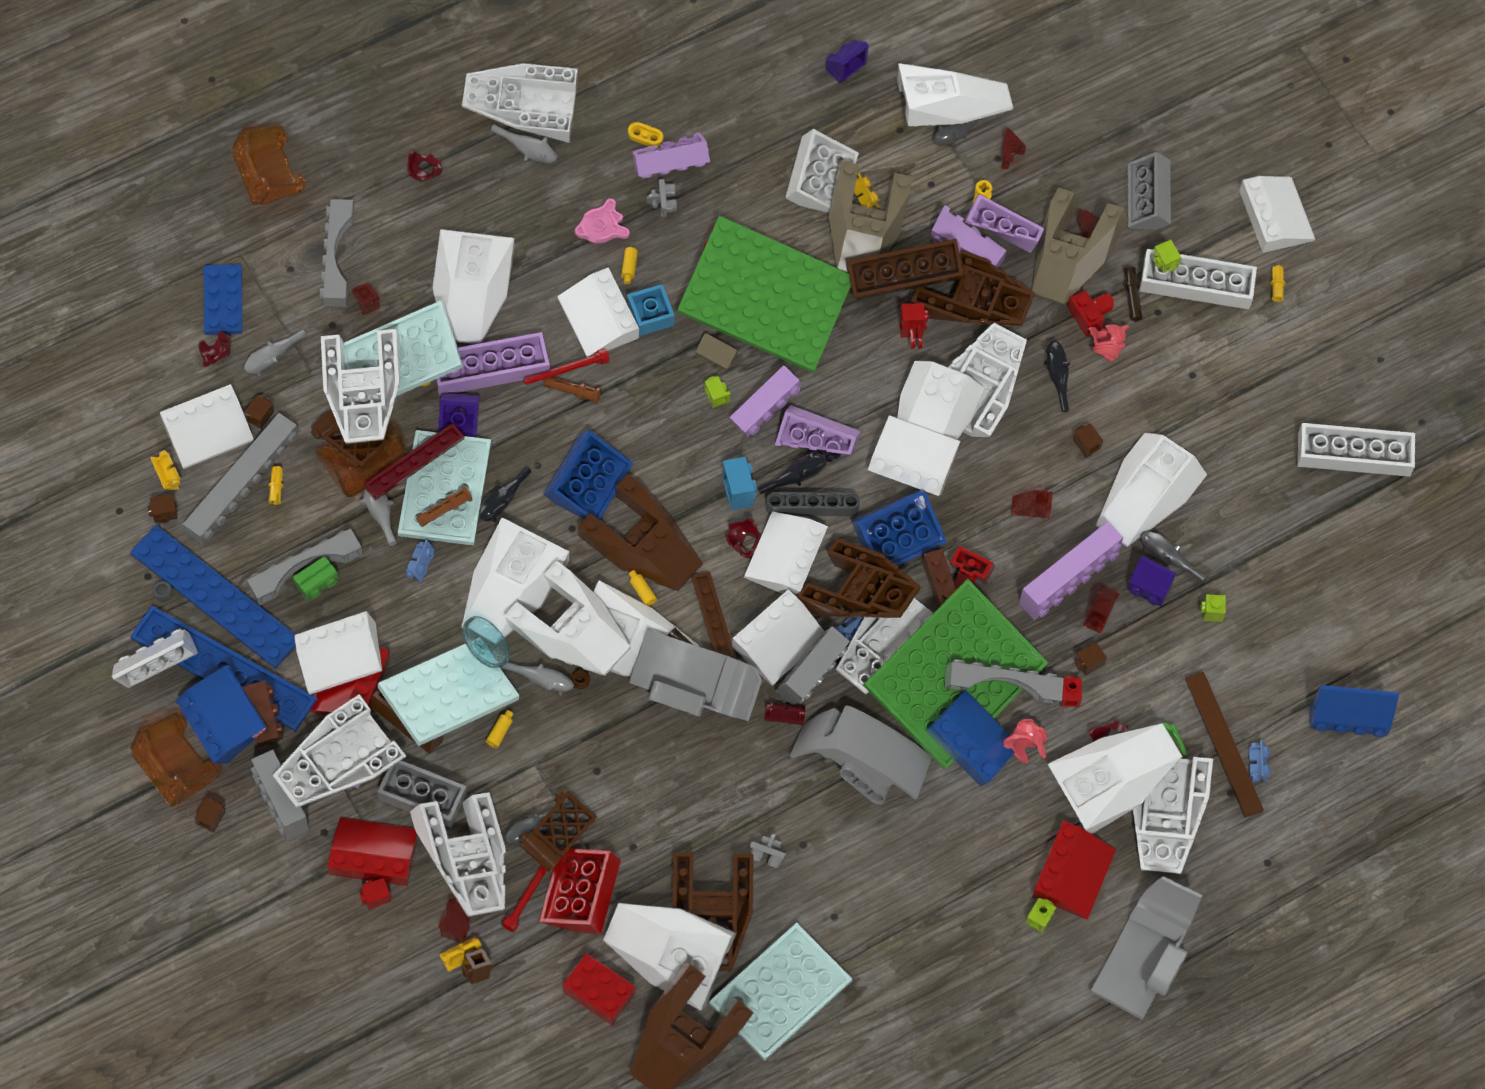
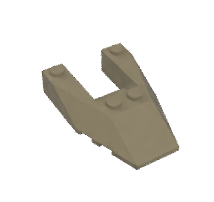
[828,160,913,273]
[1031,188,1128,305]

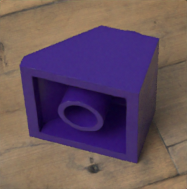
[826,40,869,84]
[439,393,480,438]
[1127,556,1176,607]

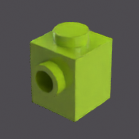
[1152,240,1182,273]
[1200,594,1226,622]
[1025,898,1056,933]

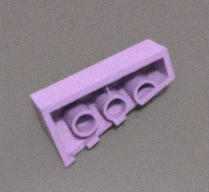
[632,132,710,178]
[965,194,1044,253]
[930,205,1006,268]
[730,365,802,438]
[775,405,861,455]

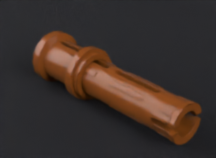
[543,377,602,404]
[416,486,473,527]

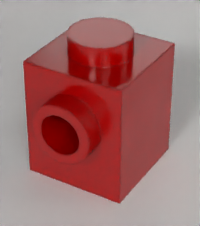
[1060,676,1082,707]
[359,878,391,910]

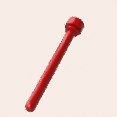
[524,348,609,385]
[501,866,547,932]

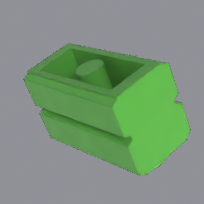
[292,556,338,600]

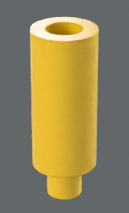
[621,247,638,284]
[628,570,657,606]
[485,710,513,749]

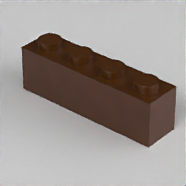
[371,690,444,754]

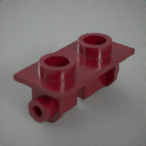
[765,702,806,725]

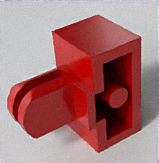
[1067,290,1114,337]
[899,303,928,349]
[950,546,995,590]

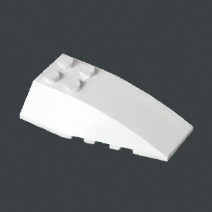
[948,323,1027,437]
[897,361,985,440]
[1133,757,1213,874]

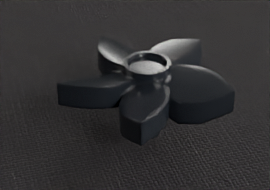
[819,450,841,462]

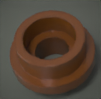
[571,670,590,690]

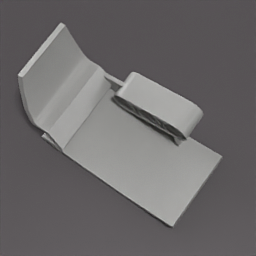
[628,629,762,721]
[790,706,932,804]
[1091,877,1203,1020]

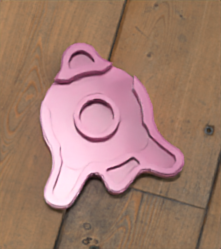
[575,199,630,243]

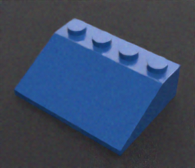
[543,430,633,520]
[851,490,947,566]
[175,665,267,764]
[1310,685,1399,737]
[926,690,1014,787]

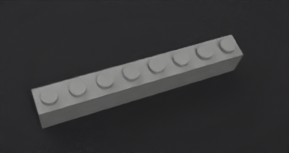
[182,413,298,545]

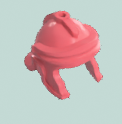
[1088,324,1130,361]
[1003,719,1047,763]

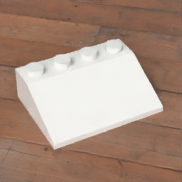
[785,129,858,213]
[1239,176,1315,253]
[557,268,639,358]
[160,384,254,469]
[868,415,960,496]
[744,511,828,597]
[732,589,825,686]
[295,611,382,694]
[112,629,198,688]

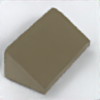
[695,333,737,370]

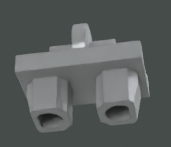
[646,179,677,217]
[750,833,787,868]

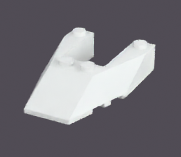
[321,329,401,444]
[504,561,631,676]
[410,792,506,917]

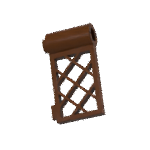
[311,409,390,469]
[519,791,597,872]

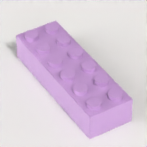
[435,332,550,396]
[1019,522,1124,620]

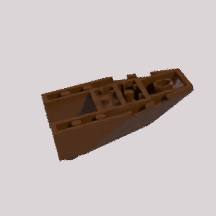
[911,241,1035,326]
[578,474,703,591]
[797,538,921,618]
[672,852,754,971]
[629,962,754,1089]

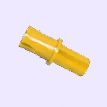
[1270,265,1285,302]
[268,466,284,505]

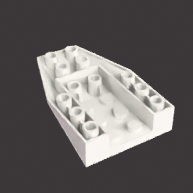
[897,63,1013,126]
[462,64,578,143]
[433,229,515,344]
[462,518,570,646]
[593,581,699,677]
[1048,723,1182,834]
[603,903,736,1010]

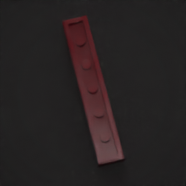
[363,423,465,501]

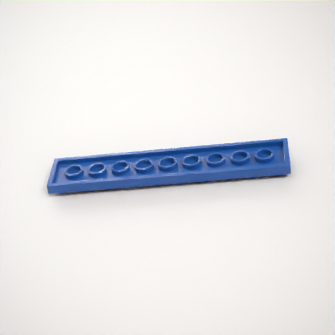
[130,525,296,669]
[130,606,317,732]

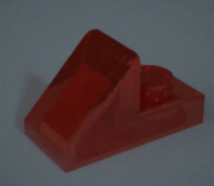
[1001,128,1026,169]
[351,283,380,315]

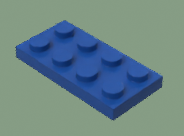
[204,264,243,335]

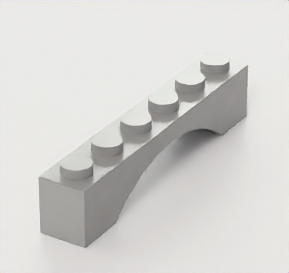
[320,199,354,307]
[247,529,362,606]
[944,660,1064,704]

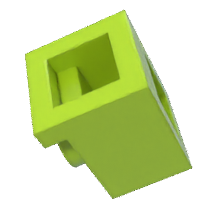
[704,376,731,408]

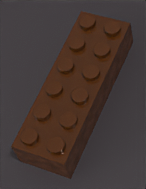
[847,239,966,300]

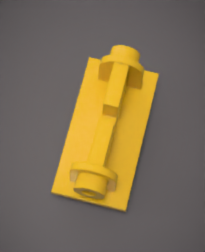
[854,172,880,208]
[150,451,181,490]
[439,936,482,972]

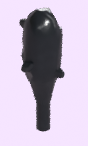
[1044,340,1070,412]
[758,452,827,495]
[478,467,531,522]

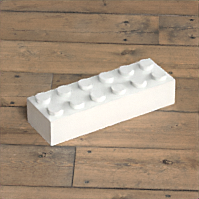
[1139,249,1257,309]
[1297,423,1415,477]

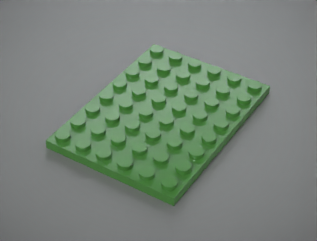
[677,216,851,373]
[863,579,1048,770]

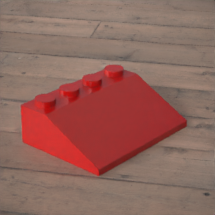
[310,647,390,716]
[328,818,418,886]
[1032,821,1116,920]
[539,848,621,934]

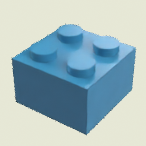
[627,284,675,336]
[722,457,757,511]

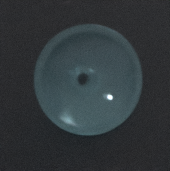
[463,616,510,668]

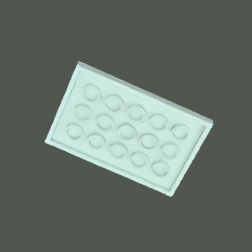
[344,301,464,396]
[398,430,491,546]
[378,638,519,746]
[709,923,852,1061]

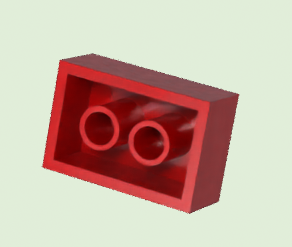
[563,953,636,1026]

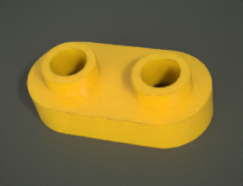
[628,122,663,147]

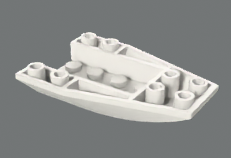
[1096,433,1207,547]
[836,598,933,695]
[273,695,406,807]

